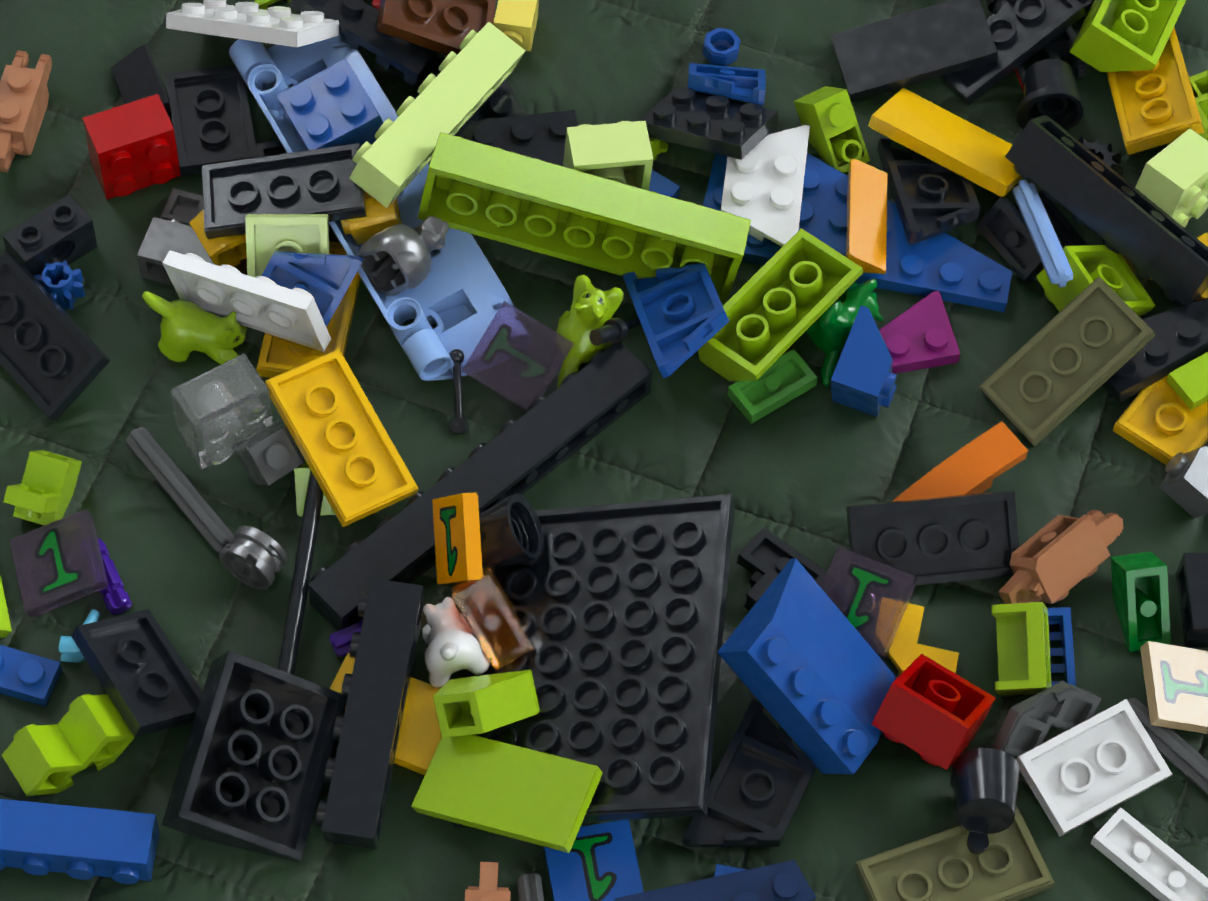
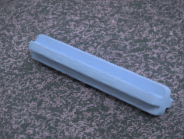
[1012,180,1074,288]

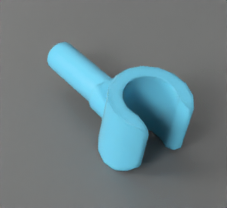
[58,609,101,663]

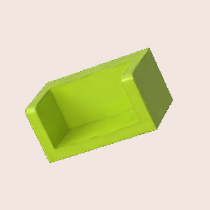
[991,602,1052,696]

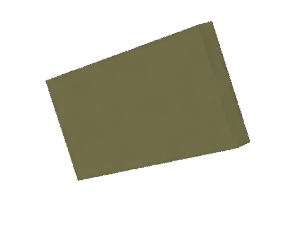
[979,277,1156,446]
[855,806,1054,901]

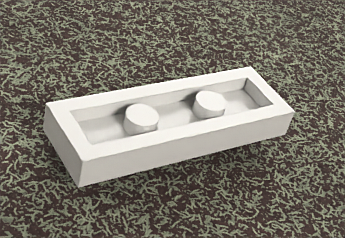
[1090,807,1208,901]

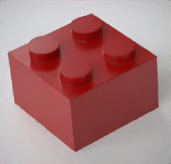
[82,94,181,200]
[871,653,996,770]

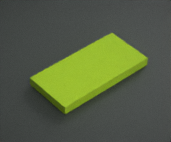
[411,735,603,853]

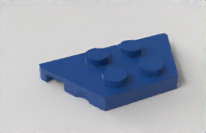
[622,263,730,379]

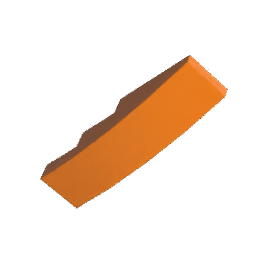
[892,421,1028,502]

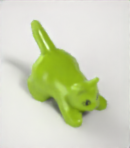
[555,275,623,389]
[142,291,247,366]

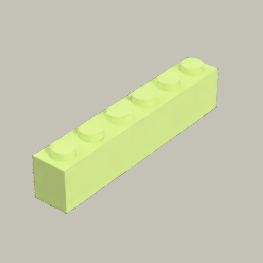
[349,22,525,208]

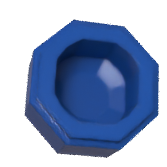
[703,28,740,66]

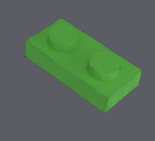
[727,349,818,424]

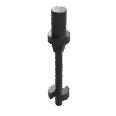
[589,317,641,346]

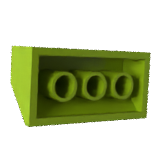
[1070,0,1186,72]
[698,228,863,382]

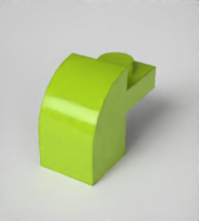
[3,450,82,528]

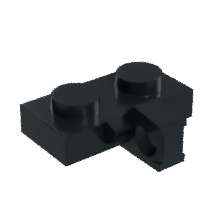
[737,528,831,611]

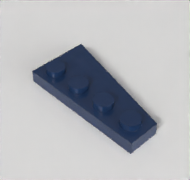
[615,860,816,901]

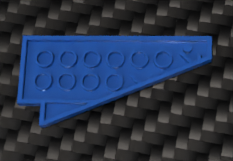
[703,132,1012,312]

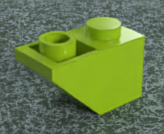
[793,86,870,174]
[433,670,540,738]

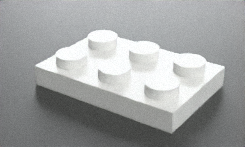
[1016,699,1172,837]

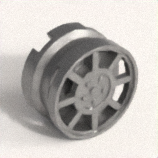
[219,525,288,590]

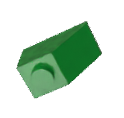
[1110,551,1171,652]

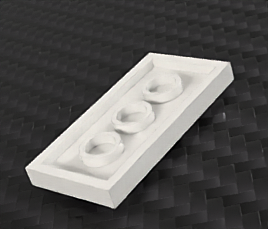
[166,0,339,48]
[162,250,331,352]

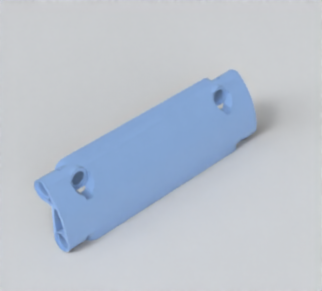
[229,32,531,381]

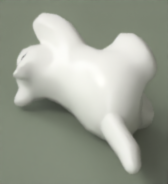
[422,597,490,688]

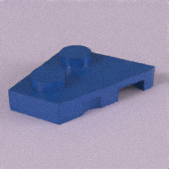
[261,251,364,327]

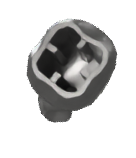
[357,216,450,295]

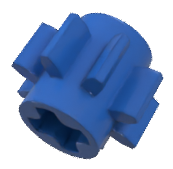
[34,260,85,310]

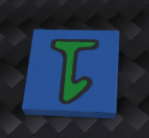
[543,820,644,901]

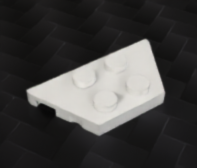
[721,125,810,247]

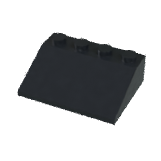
[161,650,347,862]

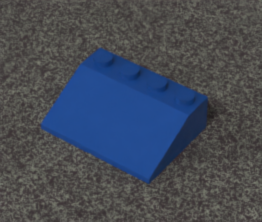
[717,558,897,774]

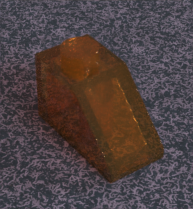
[452,566,533,670]

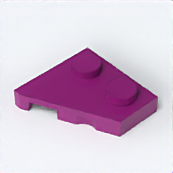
[879,291,961,374]

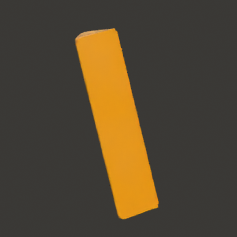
[846,159,888,274]

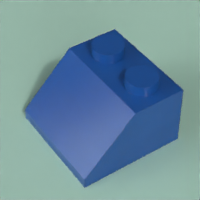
[831,305,897,417]

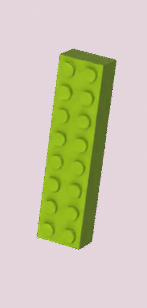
[417,132,751,305]

